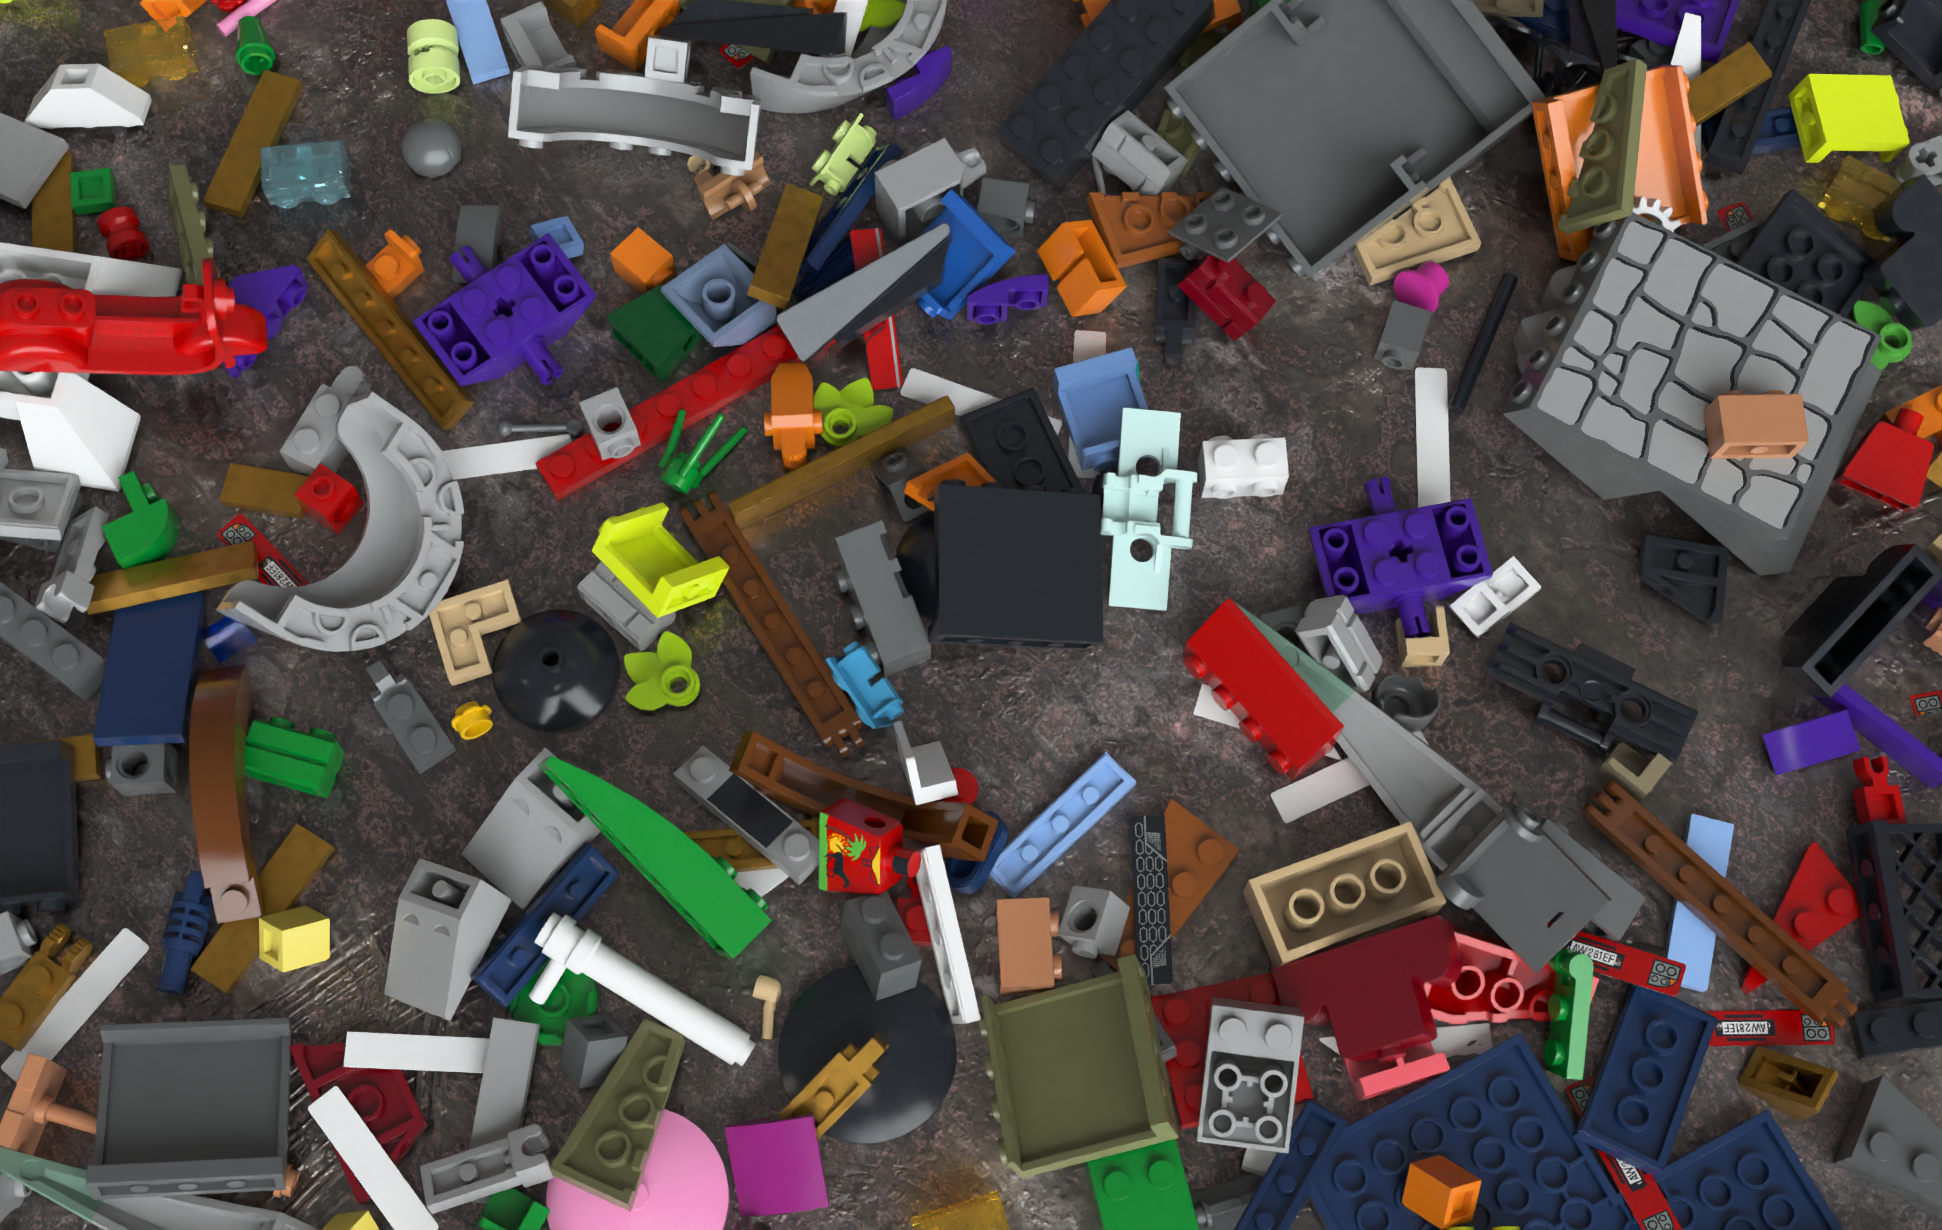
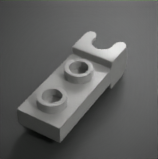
[35,506,109,623]
[420,1124,554,1214]

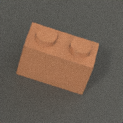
[1704,390,1809,459]
[995,897,1062,995]

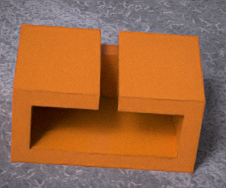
[1037,220,1127,317]

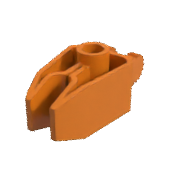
[764,363,823,473]

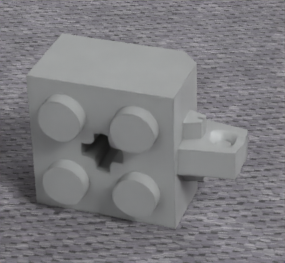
[874,138,986,247]

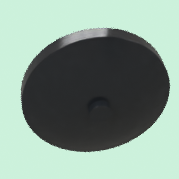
[778,965,957,1146]

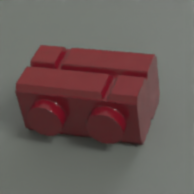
[1177,253,1276,341]

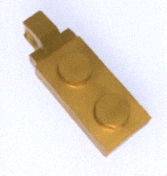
[778,1033,890,1139]

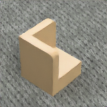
[1395,606,1450,668]

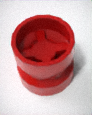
[97,206,150,261]

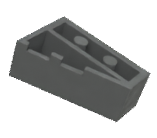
[832,520,931,677]
[1539,818,1646,941]
[1833,1075,1942,1218]

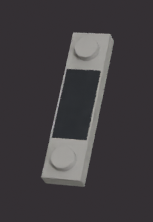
[673,745,819,885]

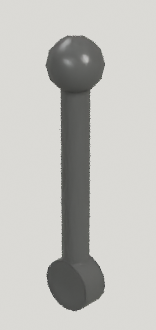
[497,418,583,436]

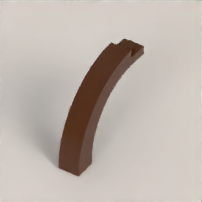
[189,664,265,924]
[729,731,999,862]

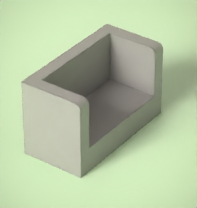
[500,1,577,71]

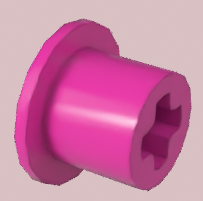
[1393,261,1449,313]

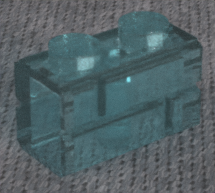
[261,140,351,208]

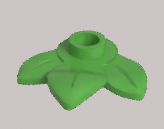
[1853,300,1912,371]

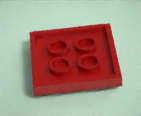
[1151,972,1313,1130]

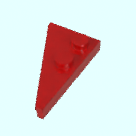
[1740,841,1860,995]

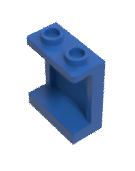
[917,189,1016,321]

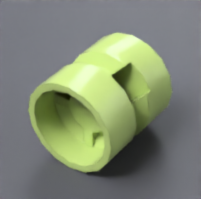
[407,19,460,94]

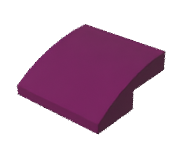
[724,1113,830,1217]

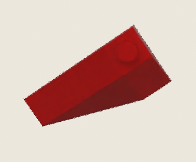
[1423,916,1600,1024]

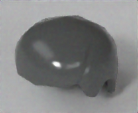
[402,117,463,178]
[1371,673,1441,733]

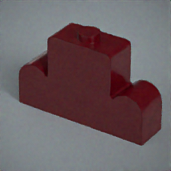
[1272,915,1463,1063]

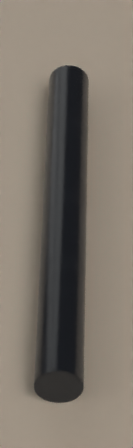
[1448,273,1518,415]

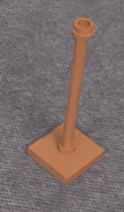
[0,1053,300,1198]

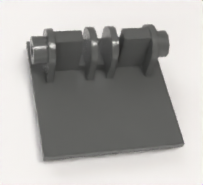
[1168,186,1282,263]

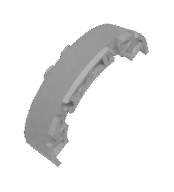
[750,0,947,114]
[508,65,762,176]
[216,391,464,652]

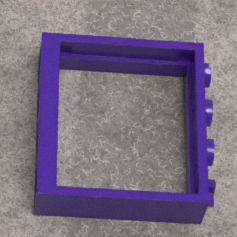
[1807,579,1942,790]

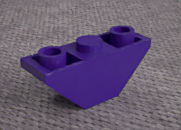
[222,265,309,379]

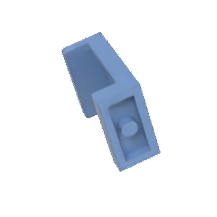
[1052,347,1148,471]

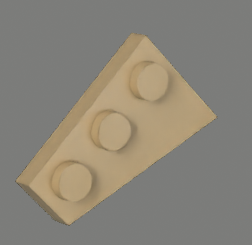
[1354,177,1482,286]

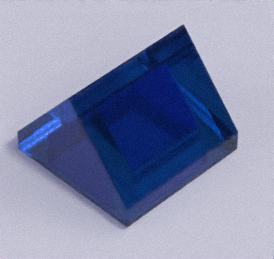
[202,616,258,663]

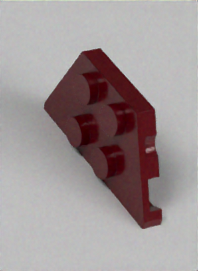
[289,1043,428,1205]

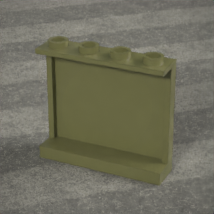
[978,954,1179,1179]

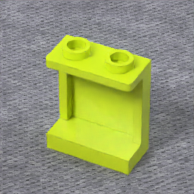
[1788,74,1910,163]
[592,502,730,618]

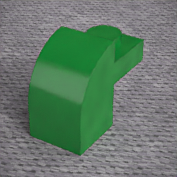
[102,470,180,569]

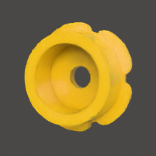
[451,701,493,740]

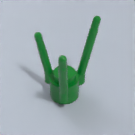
[657,409,747,495]

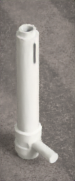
[529,912,756,1066]

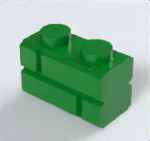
[244,716,345,799]

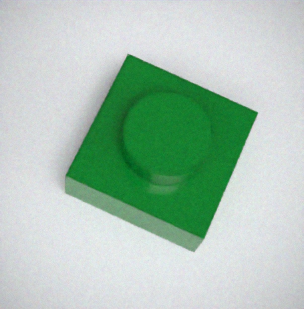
[70,167,117,215]

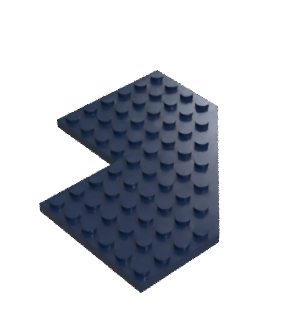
[1308,1033,1843,1230]

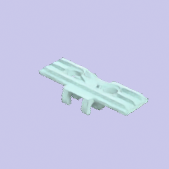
[1101,408,1197,611]

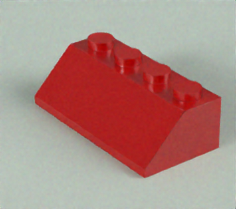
[1182,598,1344,781]

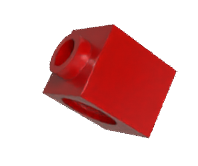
[294,463,364,535]

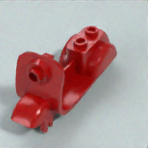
[0,257,268,375]

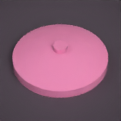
[546,1109,730,1230]

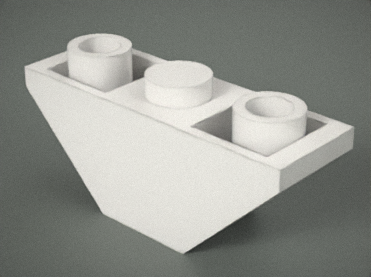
[24,64,152,129]

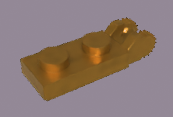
[0,923,93,1052]

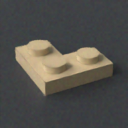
[429,579,522,686]

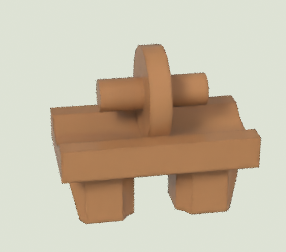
[694,151,771,220]

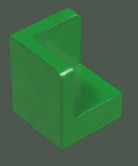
[476,1188,550,1230]

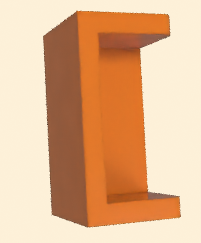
[595,0,681,72]

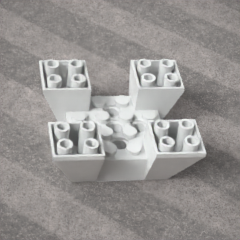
[0,242,182,491]

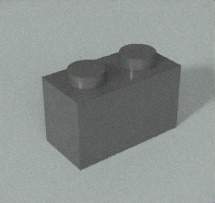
[840,891,922,1001]

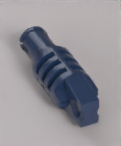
[155,870,213,995]

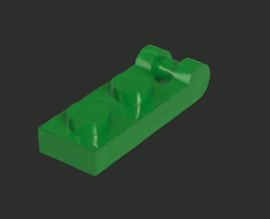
[1544,947,1594,1080]

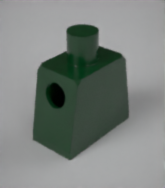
[606,285,703,385]

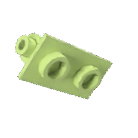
[809,113,877,196]

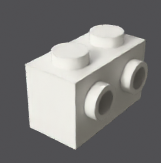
[1198,434,1289,499]

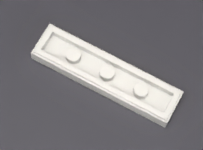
[915,844,981,1024]

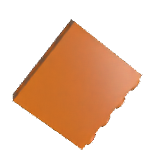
[1531,65,1708,261]

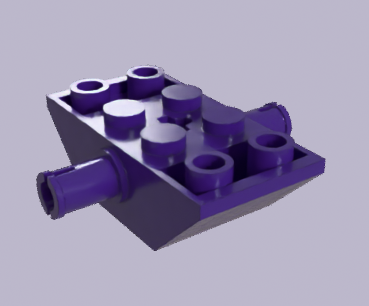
[413,233,596,386]
[1308,477,1493,639]

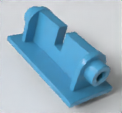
[826,641,904,729]

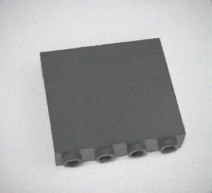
[86,1014,292,1200]

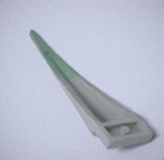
[1234,602,1503,871]
[0,1147,320,1230]

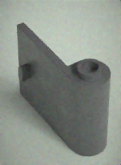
[1436,804,1612,973]

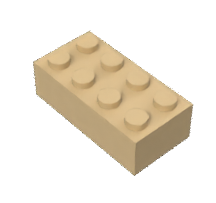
[1243,821,1446,968]

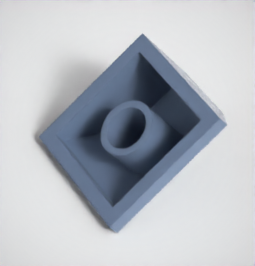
[661,244,776,347]

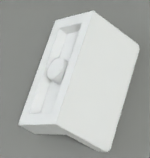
[893,721,958,805]

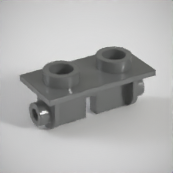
[1190,1173,1263,1230]

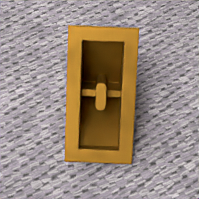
[1738,1046,1839,1122]

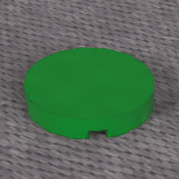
[508,957,599,1046]

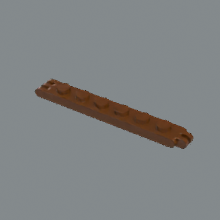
[678,490,865,758]
[1581,780,1858,1030]

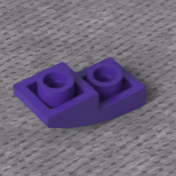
[886,45,952,121]
[967,274,1048,325]
[1762,709,1861,775]

